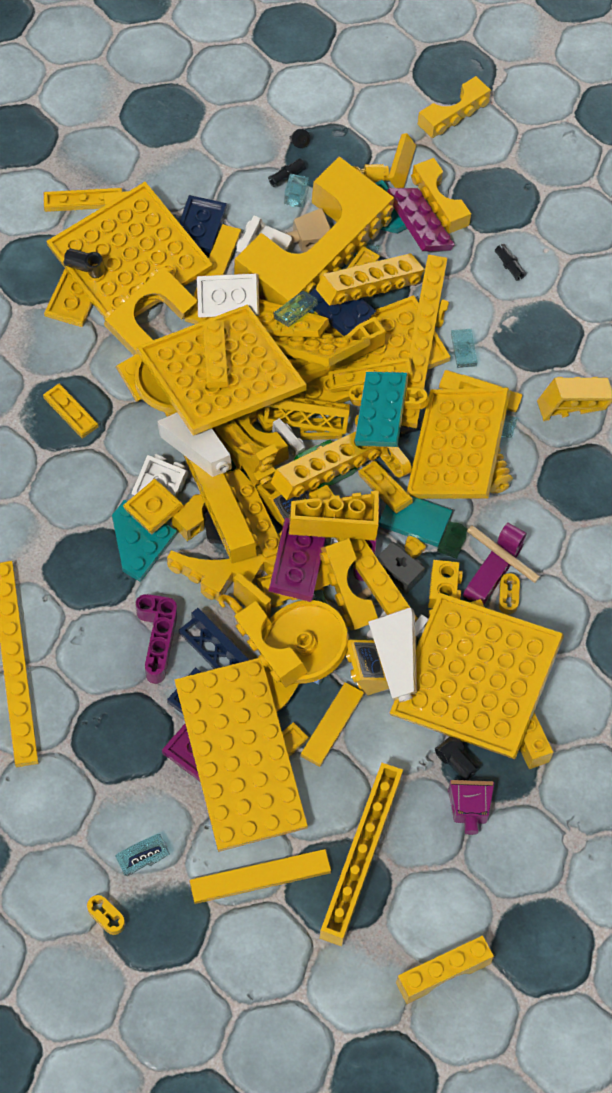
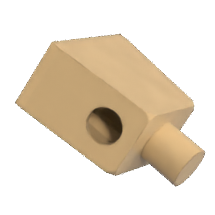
[285,208,330,252]

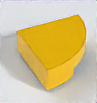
[435,299,449,328]
[404,536,426,559]

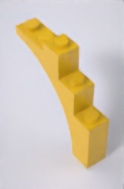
[212,420,278,487]
[167,531,282,601]

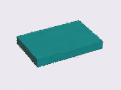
[378,496,453,547]

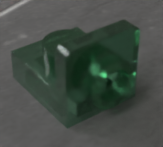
[437,521,468,559]

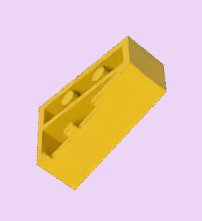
[537,377,612,421]

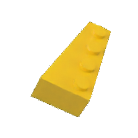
[289,490,379,540]

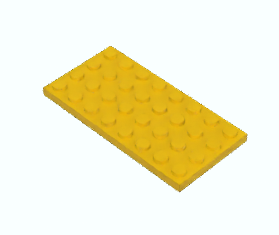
[174,658,308,852]

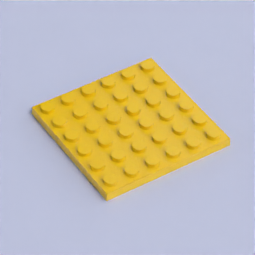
[46,182,213,319]
[136,304,306,436]
[390,593,564,759]

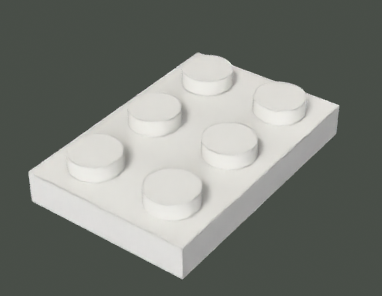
[197,274,259,318]

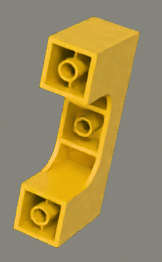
[234,156,394,311]

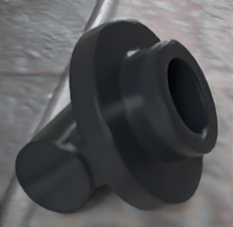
[289,129,310,148]

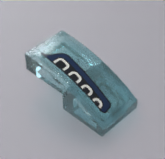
[115,834,170,877]

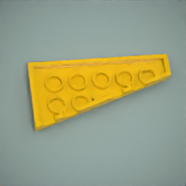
[198,299,329,337]
[271,333,370,367]

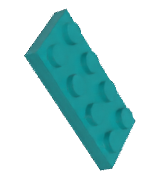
[355,372,408,447]

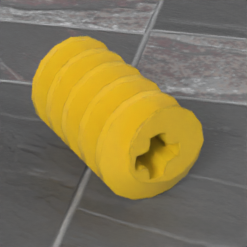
[490,447,513,494]

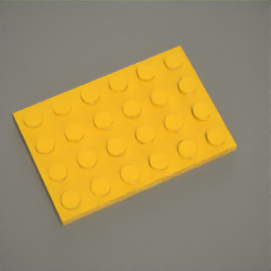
[407,387,510,499]

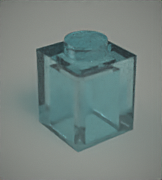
[284,174,309,208]

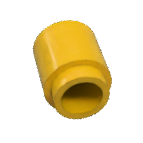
[361,164,389,183]

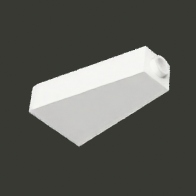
[157,413,232,477]
[368,608,417,702]

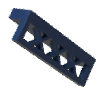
[178,608,249,669]

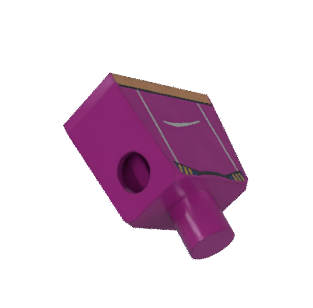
[448,780,494,835]

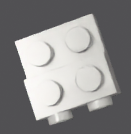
[131,454,189,498]

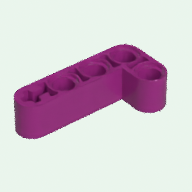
[463,522,527,605]
[136,594,177,684]

